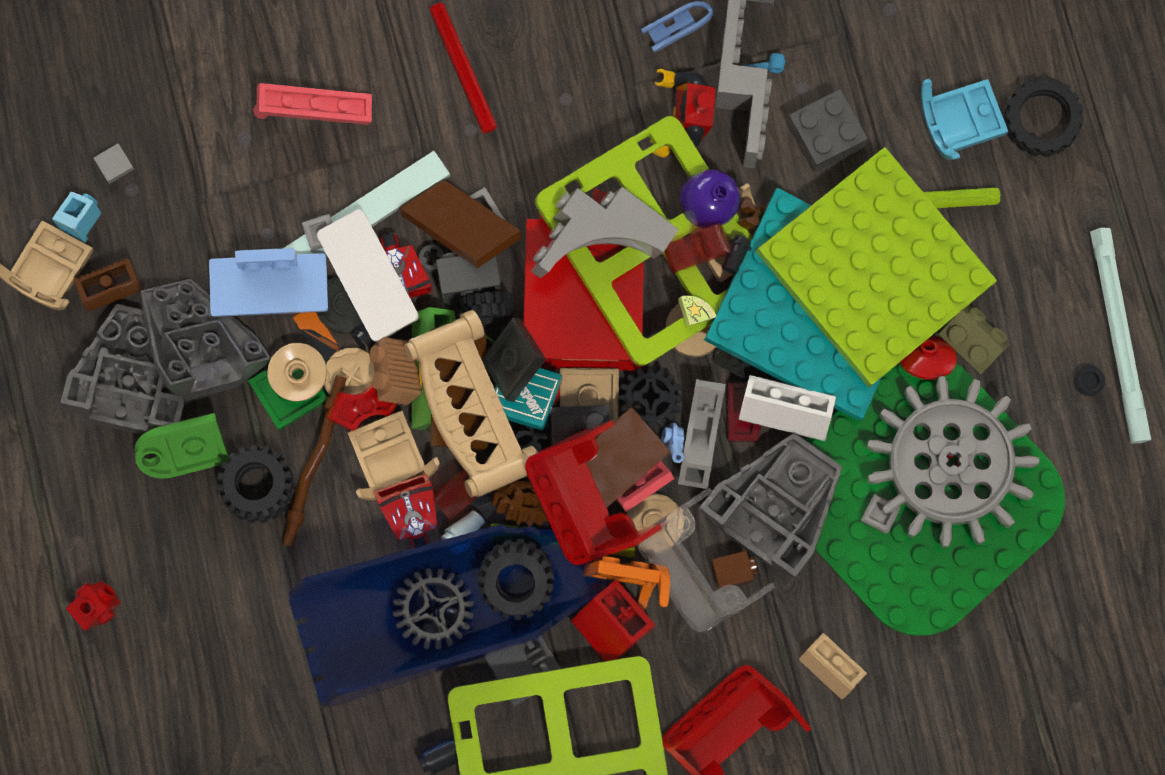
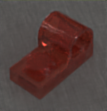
[664,223,732,274]

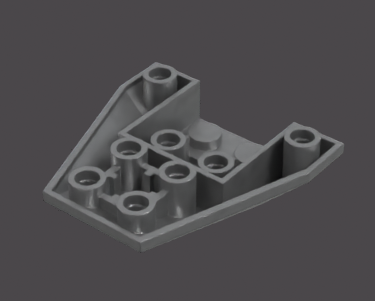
[139,279,271,400]

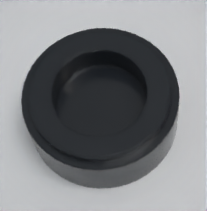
[1074,366,1105,397]

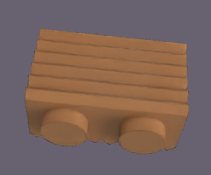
[369,337,422,405]

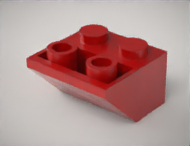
[571,579,655,661]

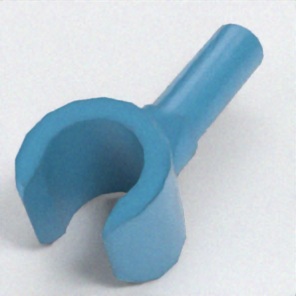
[744,53,785,74]

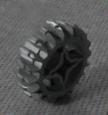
[393,568,474,649]

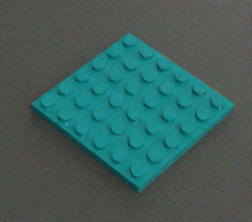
[704,188,882,421]

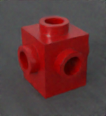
[66,581,121,631]

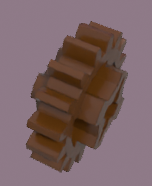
[490,476,548,526]

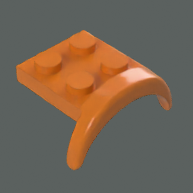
[583,556,670,610]

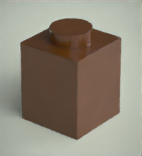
[711,551,758,592]

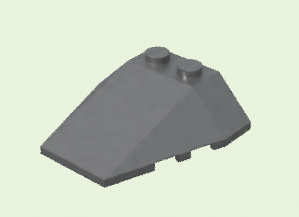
[699,433,842,578]

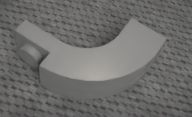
[678,379,726,489]

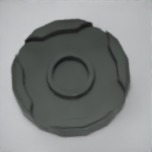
[317,277,363,334]

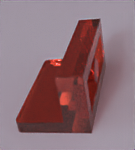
[434,461,481,521]

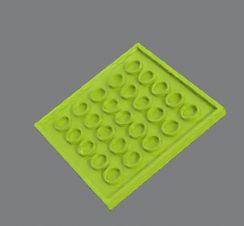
[755,147,997,388]

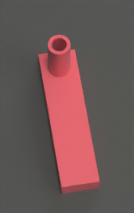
[253,83,372,125]

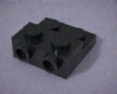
[551,404,610,445]

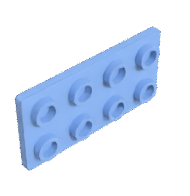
[209,248,328,317]

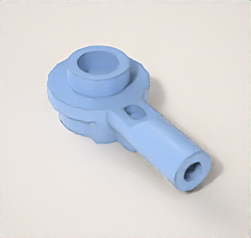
[661,423,684,463]

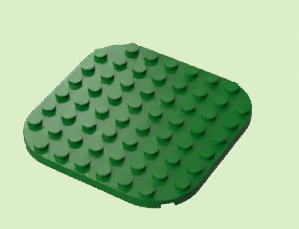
[805,363,1065,636]

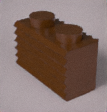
[74,258,143,312]

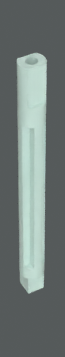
[1090,228,1151,444]

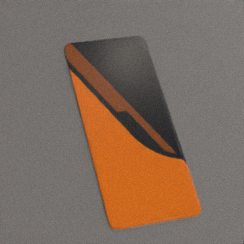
[293,312,341,362]

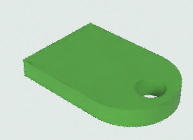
[135,413,229,479]

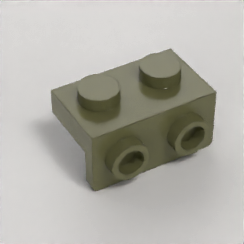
[939,305,1010,374]

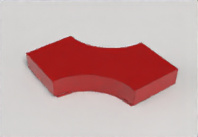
[326,381,397,431]

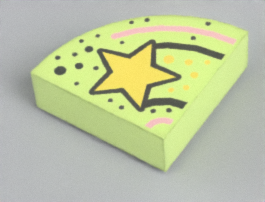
[678,296,716,327]

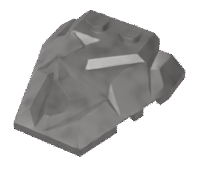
[60,304,184,435]

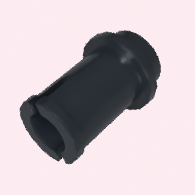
[721,235,752,275]

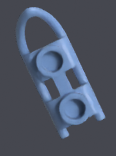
[641,1,714,53]

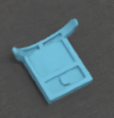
[921,79,1008,160]

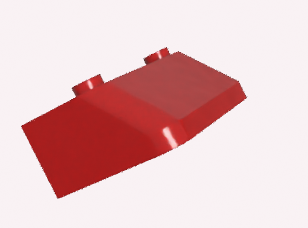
[525,420,662,565]
[662,665,812,775]

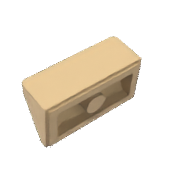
[799,633,867,699]

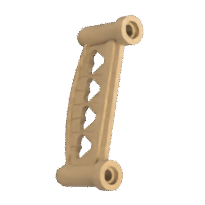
[404,310,537,498]

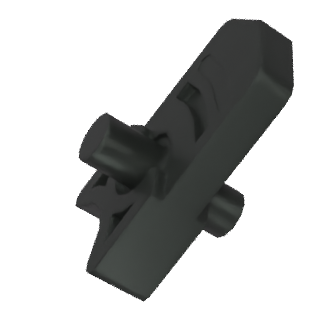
[714,348,751,380]

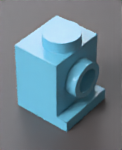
[52,191,102,243]

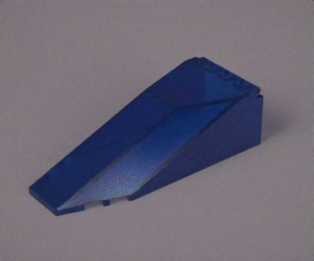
[288,524,609,708]

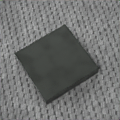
[482,317,546,402]

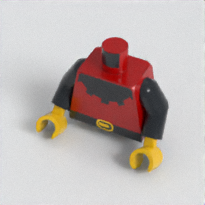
[650,69,716,158]

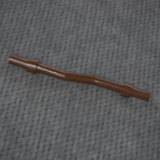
[282,375,347,548]

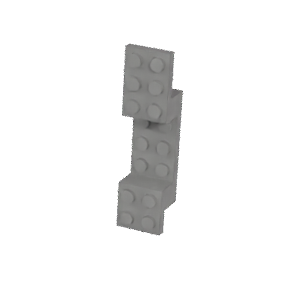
[715,0,774,168]

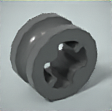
[419,244,444,273]

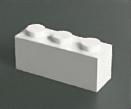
[739,375,836,441]

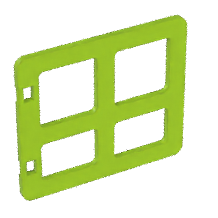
[535,116,752,366]
[448,656,668,775]

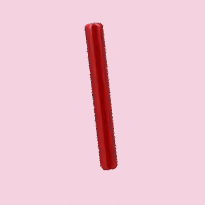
[430,2,497,134]

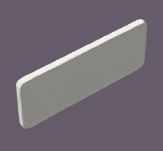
[317,209,419,342]

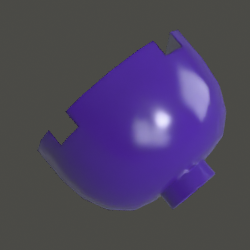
[680,169,741,230]

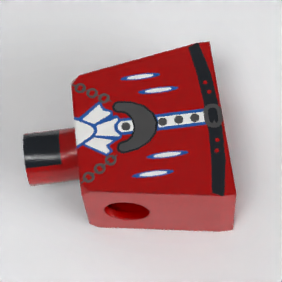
[380,234,433,299]
[373,474,437,549]

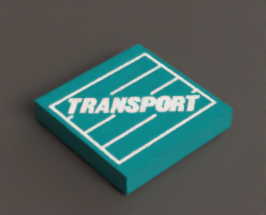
[495,368,563,431]

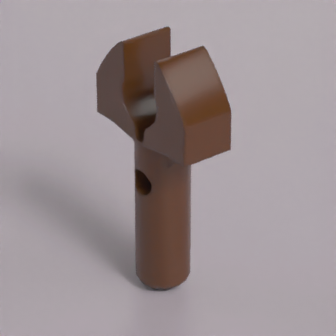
[737,198,768,230]

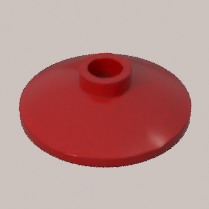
[899,336,957,380]

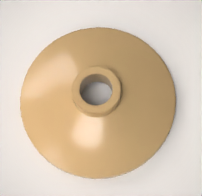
[268,343,327,402]

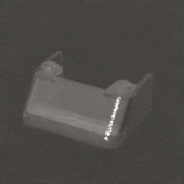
[637,487,776,632]

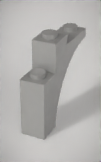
[531,187,679,278]

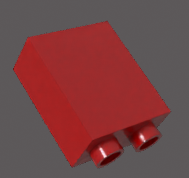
[524,212,644,372]

